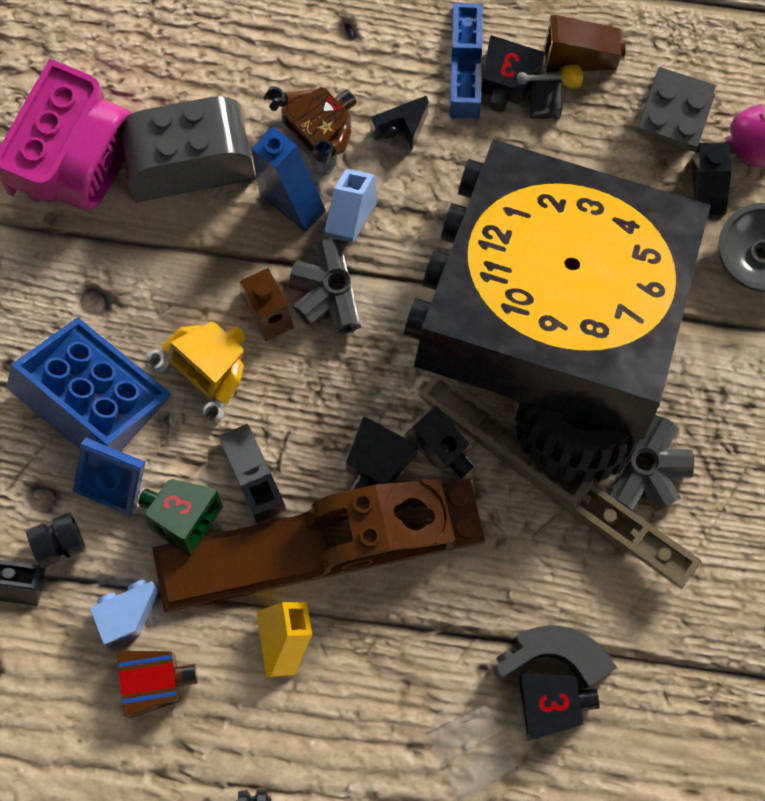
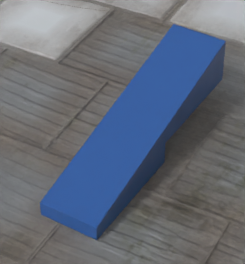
[450,3,483,119]

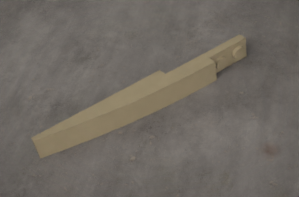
[419,374,702,590]

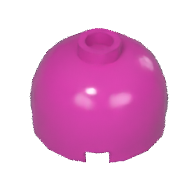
[725,104,765,167]

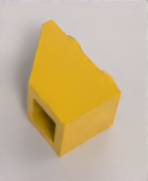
[256,602,312,678]

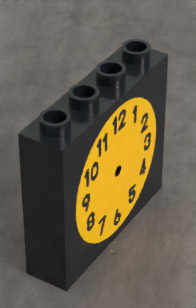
[404,139,711,440]

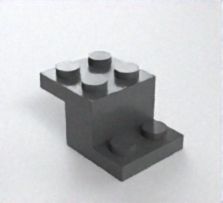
[636,67,716,152]

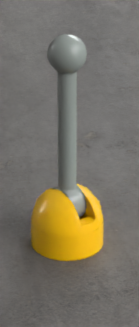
[516,64,583,89]

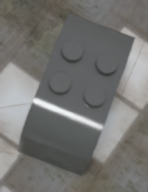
[119,97,255,203]

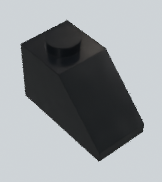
[692,143,732,215]

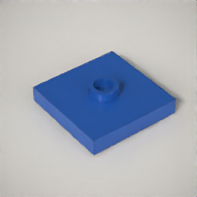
[73,437,145,516]

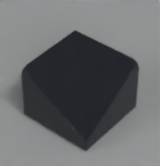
[529,81,562,119]

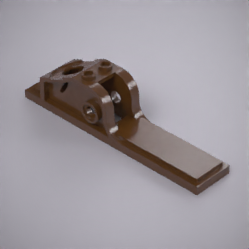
[152,477,485,613]

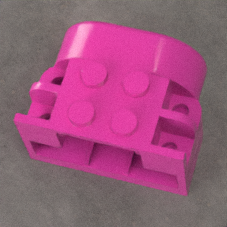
[0,58,132,211]

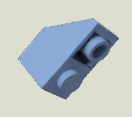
[324,169,377,243]
[90,580,159,648]

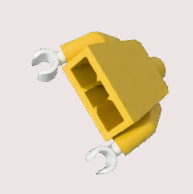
[147,322,246,423]

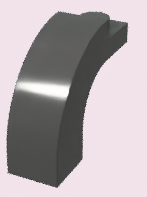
[493,625,617,689]

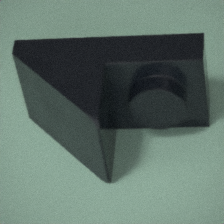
[370,96,429,149]

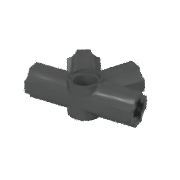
[289,238,361,335]
[609,415,695,512]

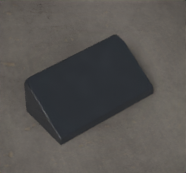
[0,560,46,606]

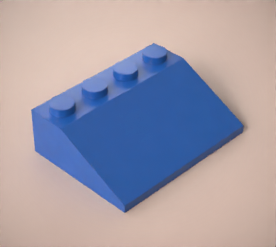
[6,317,171,451]

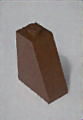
[544,15,626,72]

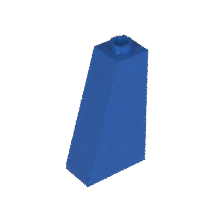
[251,126,325,232]

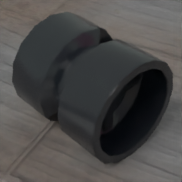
[26,512,86,569]

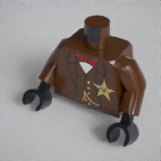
[263,86,357,164]

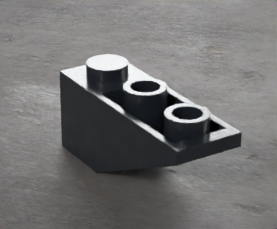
[218,423,286,523]

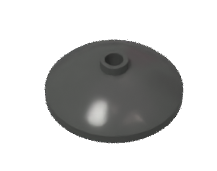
[718,203,765,293]

